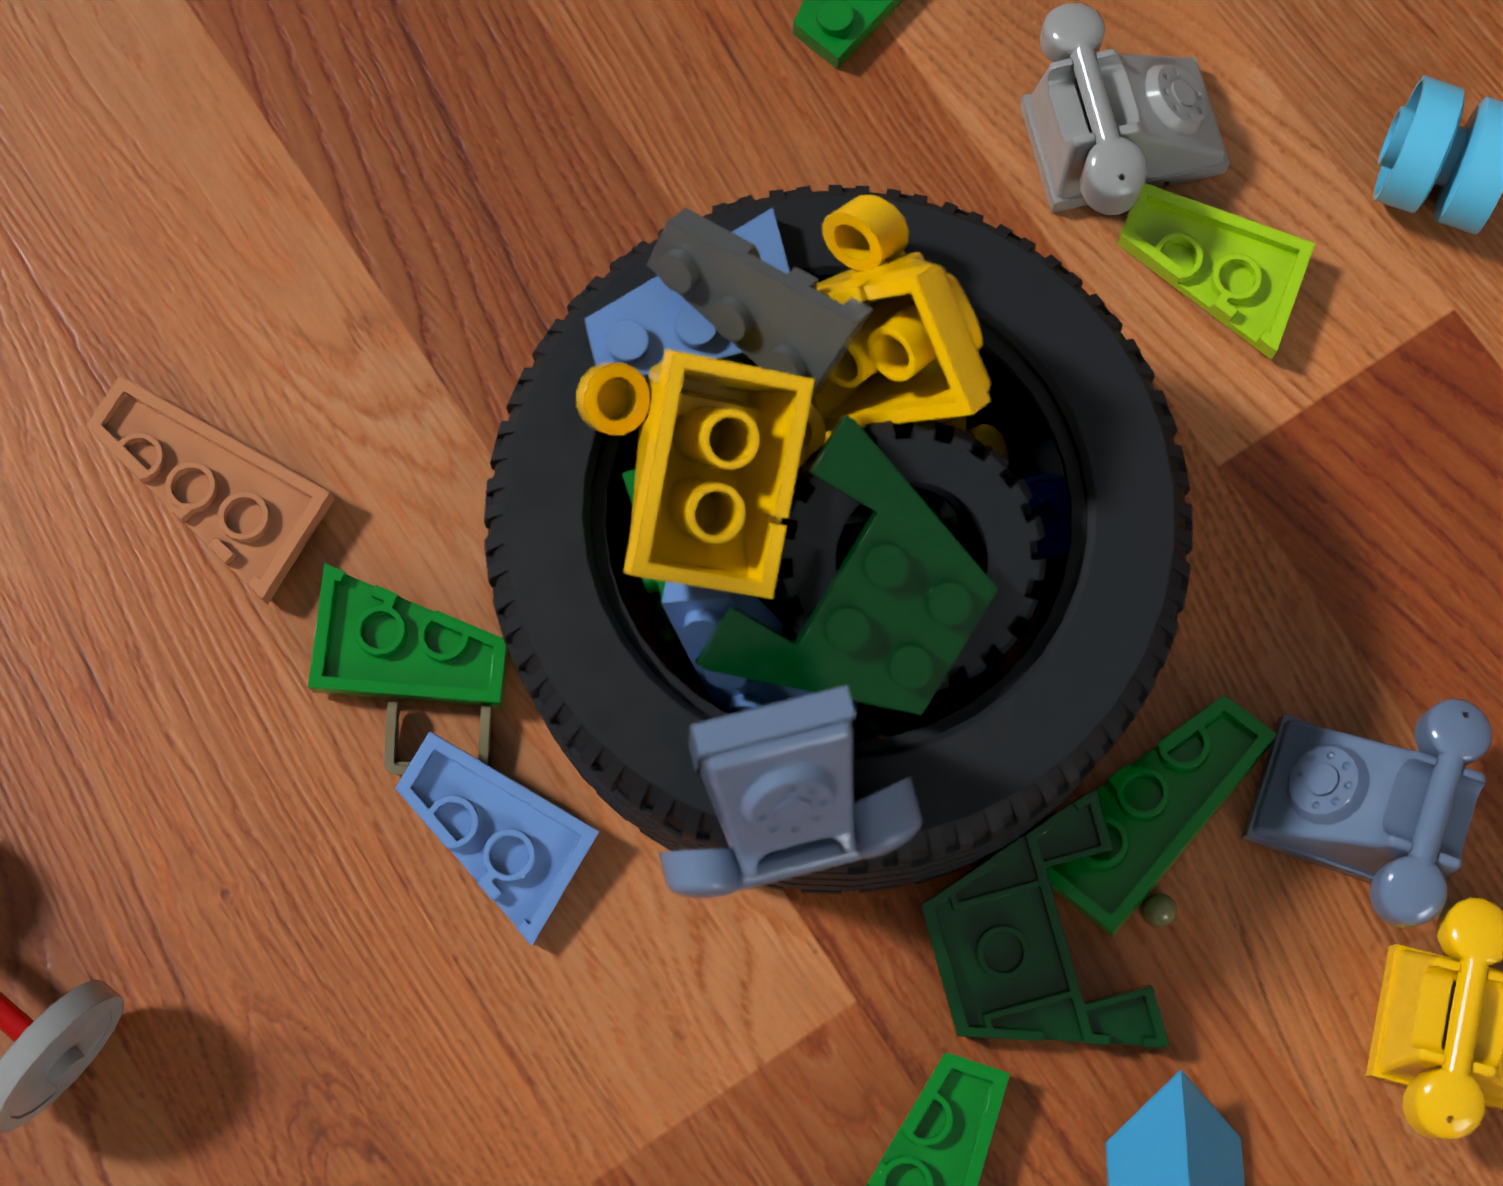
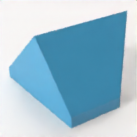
[1105,1069,1245,1186]

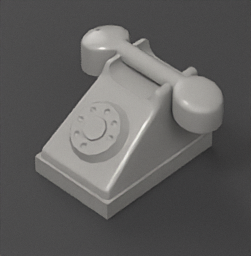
[1020,3,1230,215]

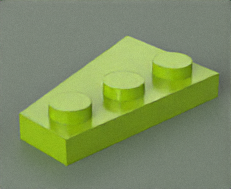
[1117,183,1315,360]

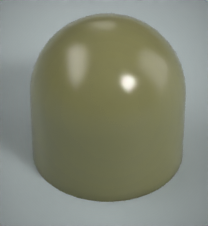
[1141,893,1177,928]

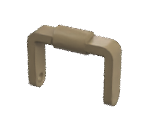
[384,702,492,775]

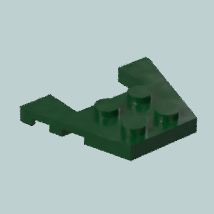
[695,414,998,715]
[920,791,1169,1048]

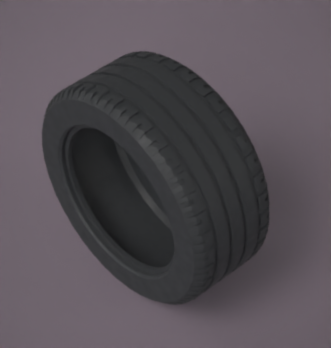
[484,185,1193,895]

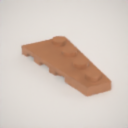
[85,375,335,605]

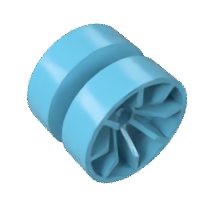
[1373,75,1503,235]

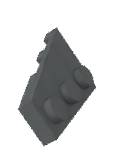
[646,208,873,400]

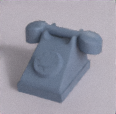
[659,685,922,899]
[1241,698,1492,928]

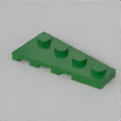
[1046,695,1277,938]
[865,1052,1010,1186]

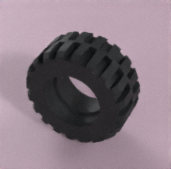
[774,420,1046,690]

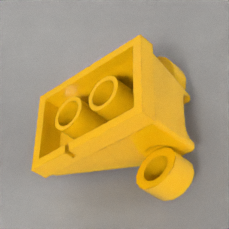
[810,195,991,432]
[576,350,826,599]
[1365,898,1503,1140]

